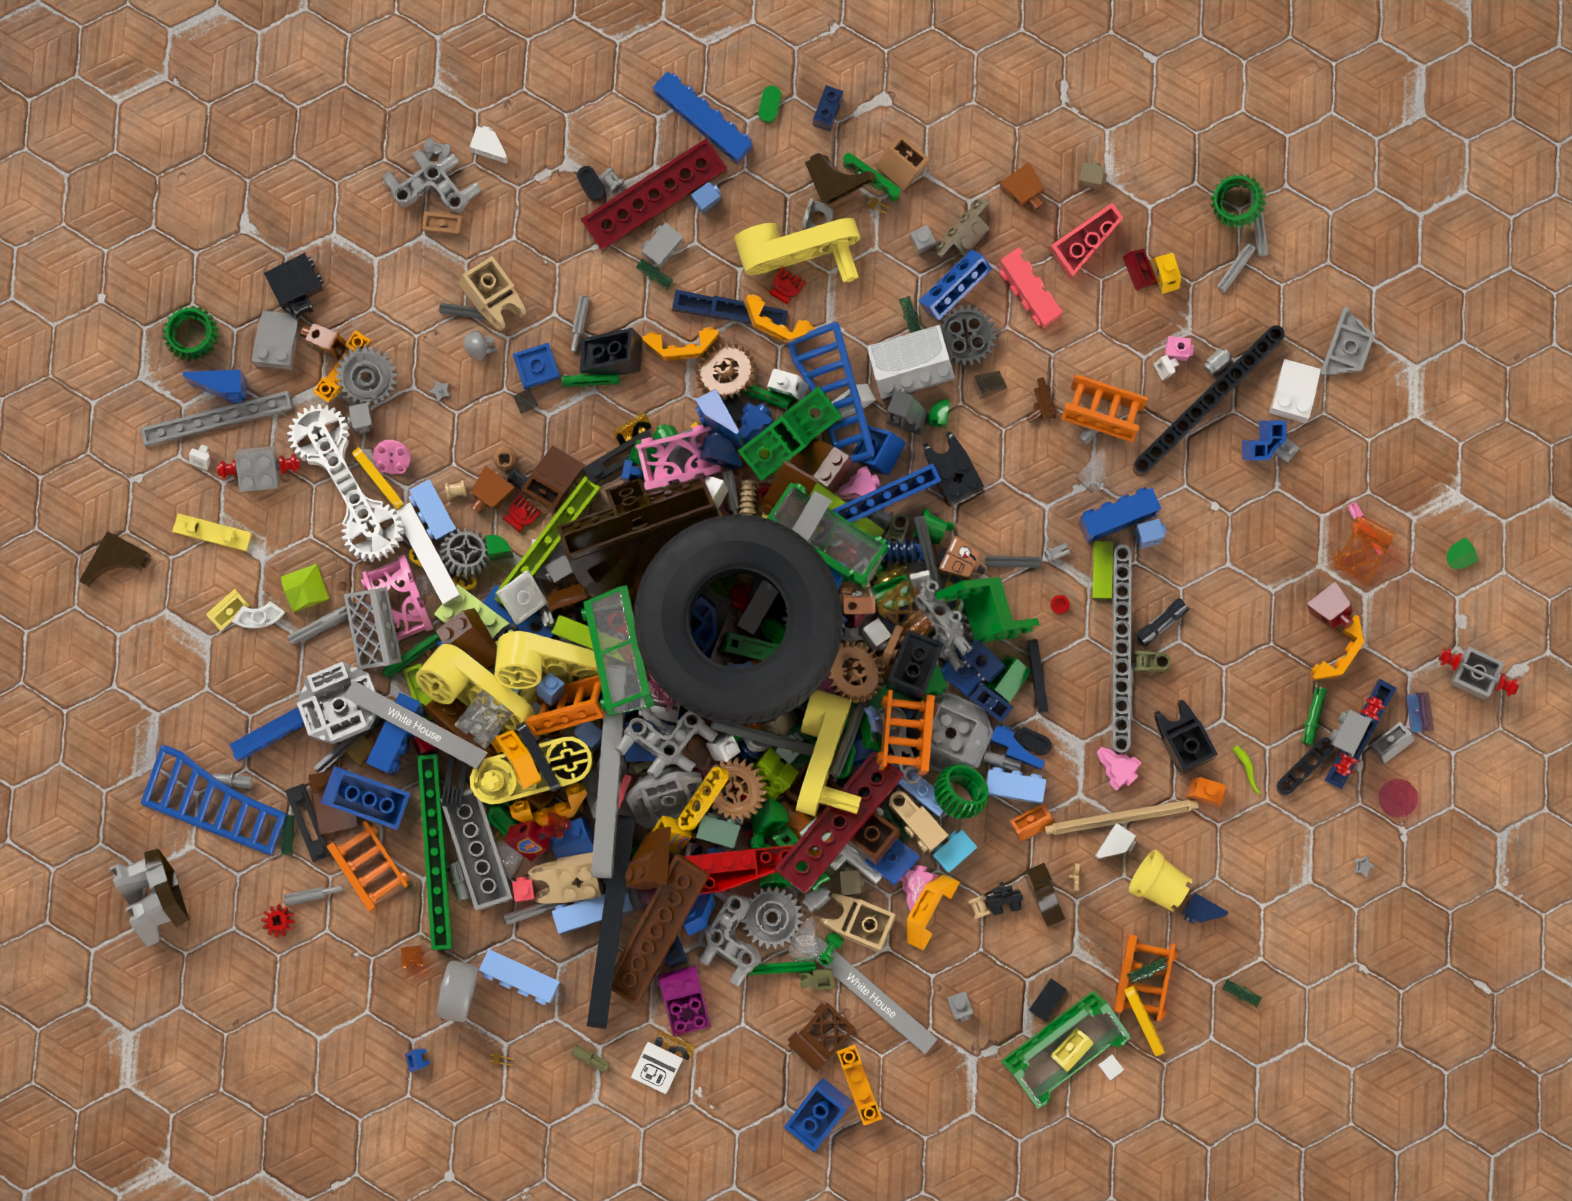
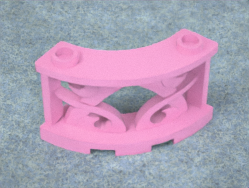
[636,425,721,490]
[361,554,434,641]

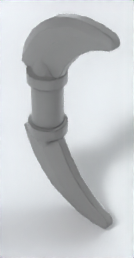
[639,697,676,736]

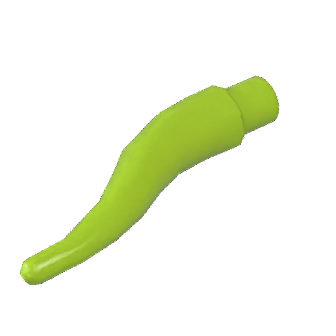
[1232,745,1260,795]

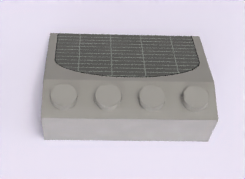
[867,325,956,401]

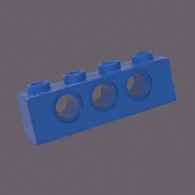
[919,250,993,320]
[482,585,556,639]

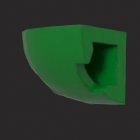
[927,398,950,428]
[1446,537,1479,569]

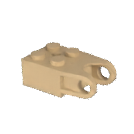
[458,256,526,331]
[889,791,948,854]
[528,852,603,904]
[820,893,896,953]

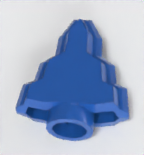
[739,402,774,445]

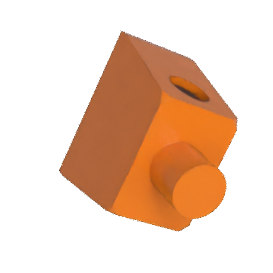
[1187,777,1227,808]

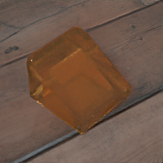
[401,945,422,967]

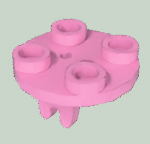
[372,440,411,474]

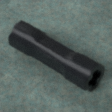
[1135,598,1190,647]

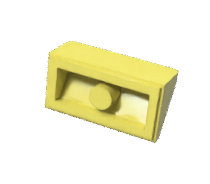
[206,589,250,631]
[1050,1027,1093,1072]

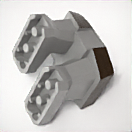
[109,849,189,947]

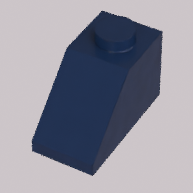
[700,433,743,470]
[1181,892,1228,924]

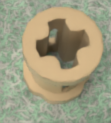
[445,480,467,500]
[968,895,991,919]

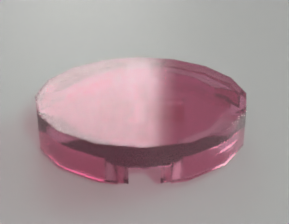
[1378,779,1418,818]

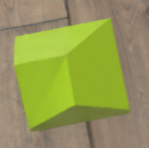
[281,564,330,613]

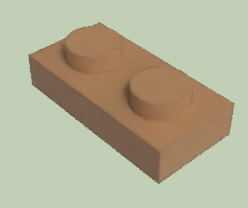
[422,211,462,235]
[881,625,905,667]

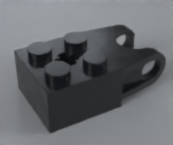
[923,431,984,507]
[1154,700,1218,776]

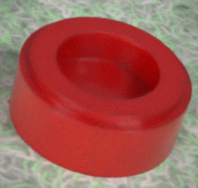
[1050,595,1070,615]

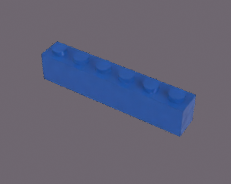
[653,71,752,164]
[831,464,941,531]

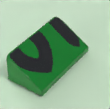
[860,712,881,752]

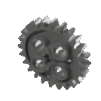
[938,305,997,367]

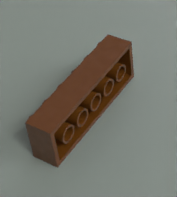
[783,762,900,866]

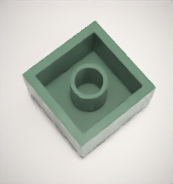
[696,813,741,851]

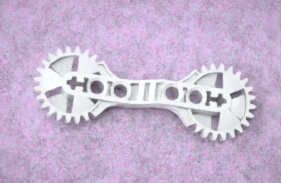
[287,404,404,562]

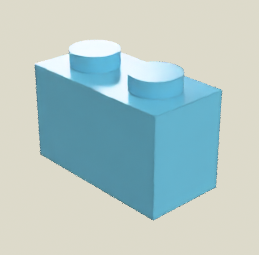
[932,830,977,874]

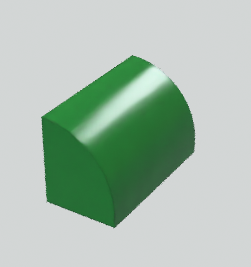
[485,535,514,561]
[871,574,915,615]
[986,655,1032,702]
[751,799,789,838]

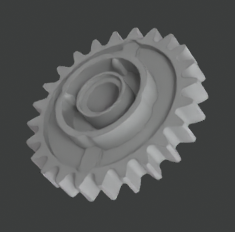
[336,344,398,406]
[741,887,803,949]

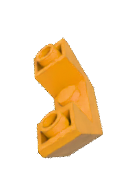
[744,294,816,343]
[642,327,719,361]
[313,330,371,403]
[1310,614,1364,681]
[490,730,541,789]
[509,782,587,826]
[907,875,960,951]
[837,1045,882,1126]

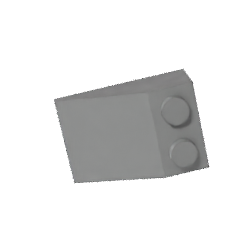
[252,311,300,370]

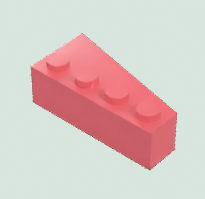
[1048,203,1123,279]
[998,247,1062,329]

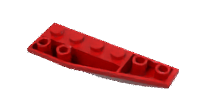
[684,845,794,894]

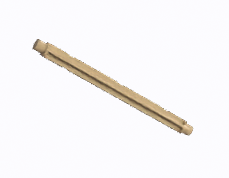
[1045,800,1199,835]

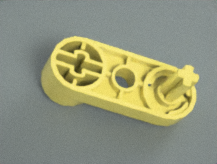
[734,218,861,283]
[494,627,616,689]
[416,644,541,739]
[796,689,862,816]
[470,737,594,804]

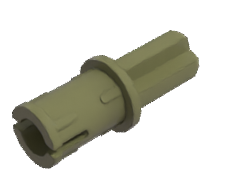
[571,1044,609,1072]

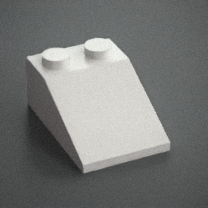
[1269,359,1321,423]

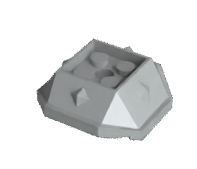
[297,662,378,744]
[915,692,994,773]
[625,765,708,830]

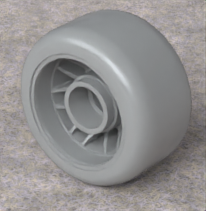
[436,961,478,1022]

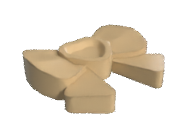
[1068,863,1080,891]

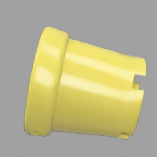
[1129,850,1192,912]

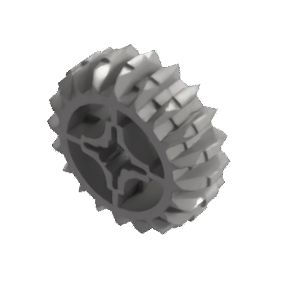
[440,528,491,579]

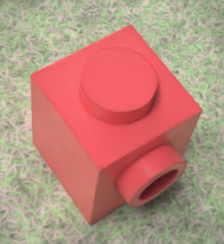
[512,876,535,903]

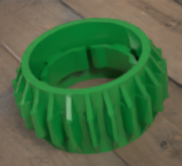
[1210,173,1267,229]
[162,305,219,362]
[933,765,989,819]

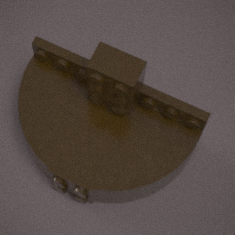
[557,475,718,608]

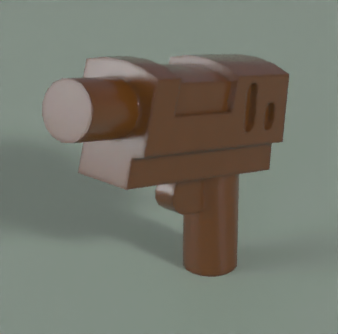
[1026,377,1057,423]

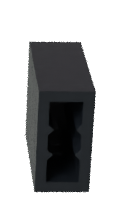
[264,253,324,310]

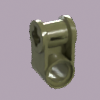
[885,513,909,545]
[1134,651,1171,672]

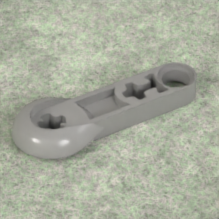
[877,706,921,785]

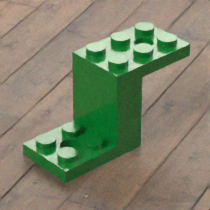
[738,386,842,481]
[935,577,1040,643]

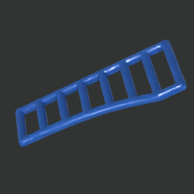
[787,321,875,464]
[141,745,286,855]

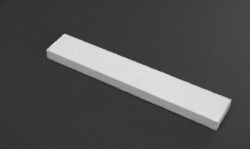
[396,503,461,606]

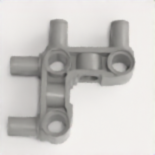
[382,149,482,214]
[915,581,972,671]
[615,711,718,778]
[699,890,761,986]

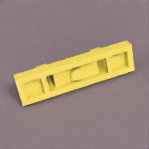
[173,513,252,552]

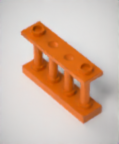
[1061,374,1148,443]
[526,675,605,736]
[877,690,935,775]
[327,821,410,912]
[1113,934,1178,1022]

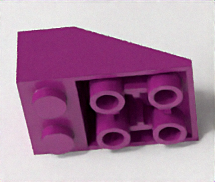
[658,965,711,1036]

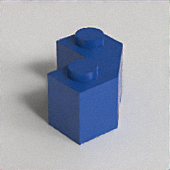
[1242,420,1287,461]
[692,593,717,650]
[683,893,716,936]

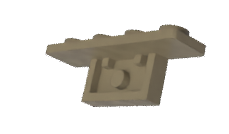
[932,197,990,257]

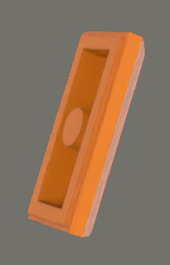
[1010,803,1054,842]

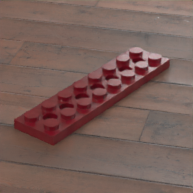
[581,138,727,251]
[774,751,904,895]

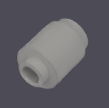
[1203,349,1232,376]
[802,885,831,913]

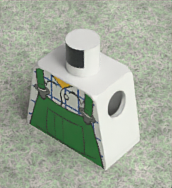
[767,369,809,402]

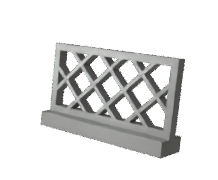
[344,586,402,669]

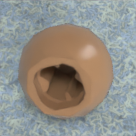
[493,446,517,470]

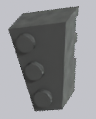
[886,389,928,435]

